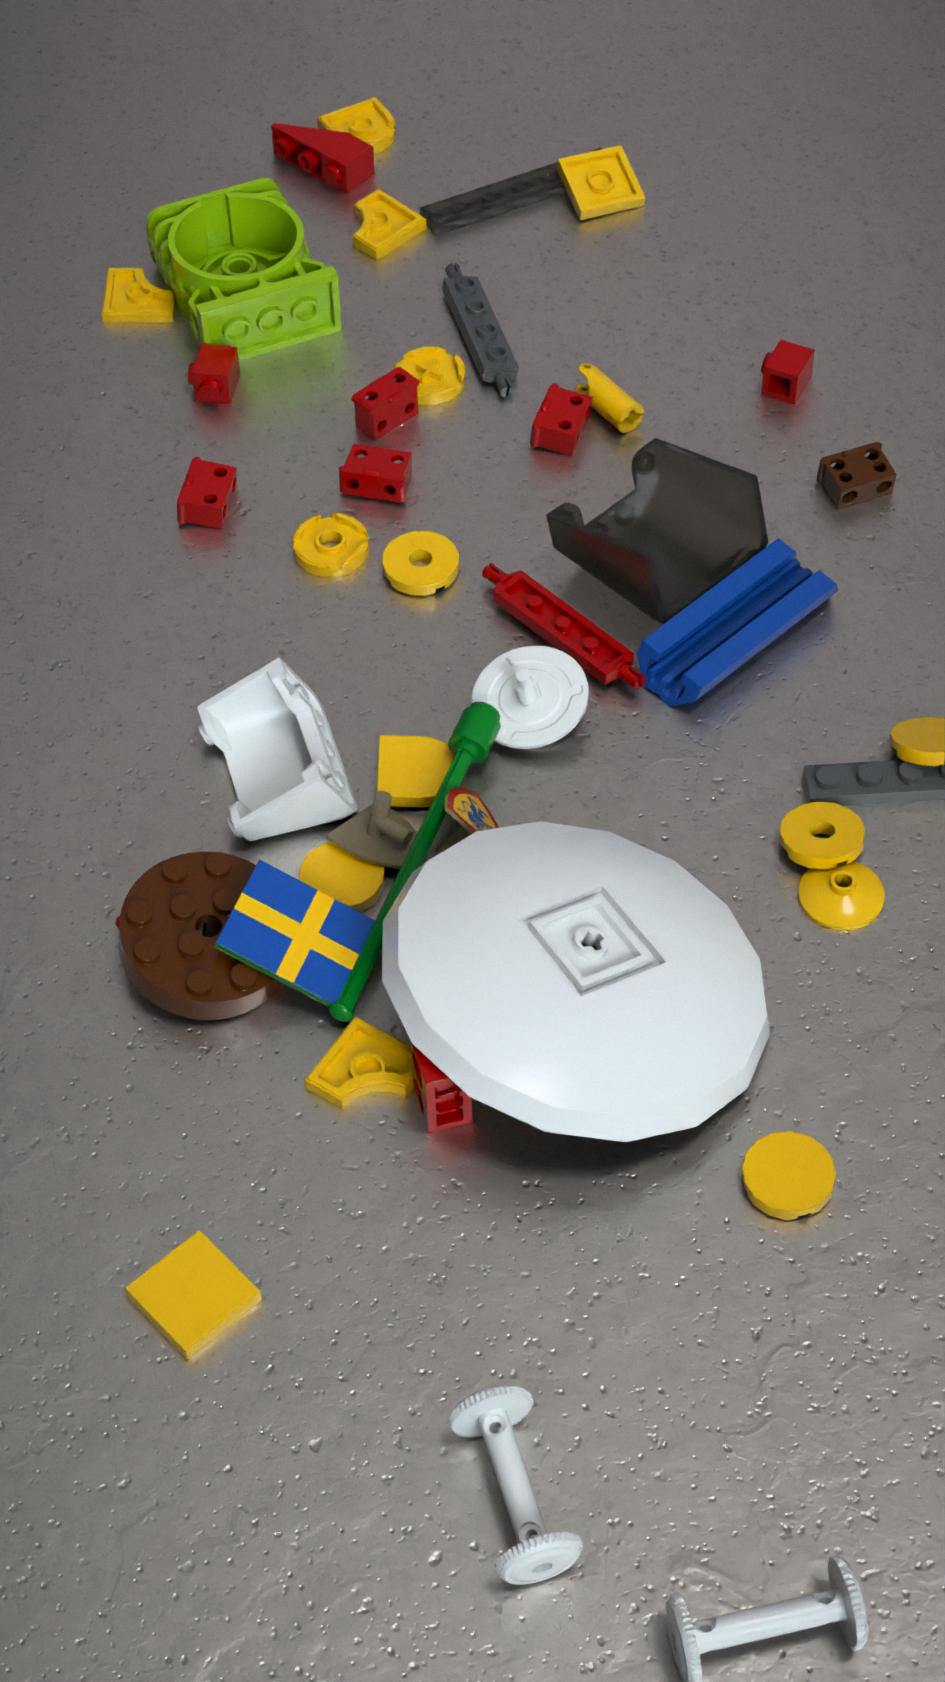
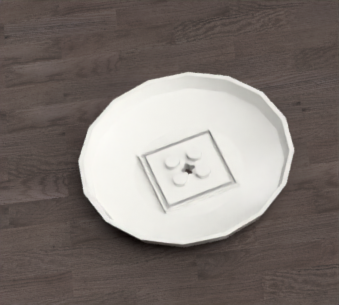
[382,821,770,1142]

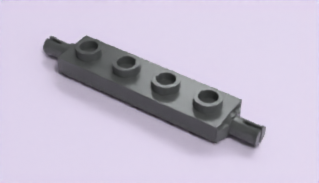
[442,263,519,398]

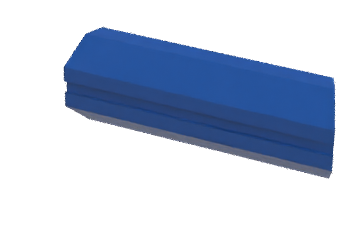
[637,538,838,707]

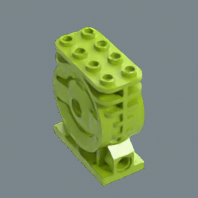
[146,178,342,360]

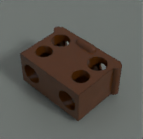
[816,442,897,509]

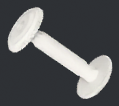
[448,1385,583,1585]
[666,1556,868,1682]

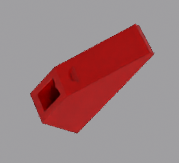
[271,123,375,194]

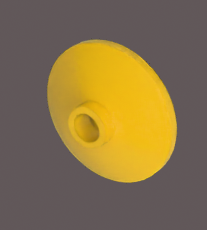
[798,860,885,931]

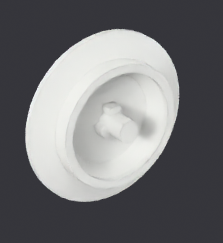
[471,646,589,749]

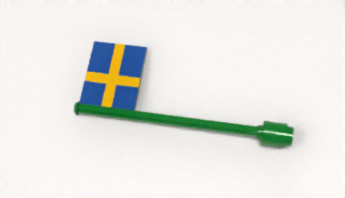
[214,702,501,1022]

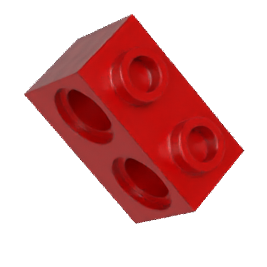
[410,1040,473,1134]

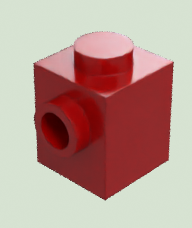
[761,339,815,405]
[188,343,240,404]

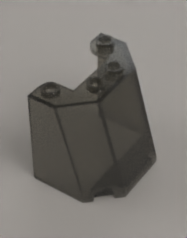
[546,438,768,624]

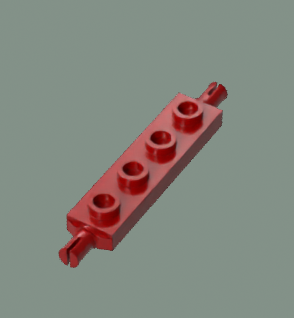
[482,563,646,690]

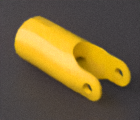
[575,363,644,433]

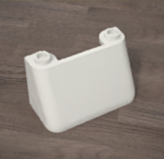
[197,657,358,842]

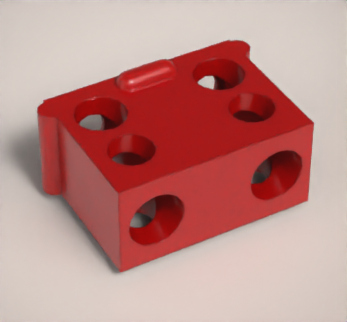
[351,367,420,441]
[530,383,593,456]
[339,443,412,503]
[177,457,237,529]

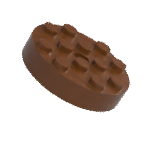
[119,852,283,1020]

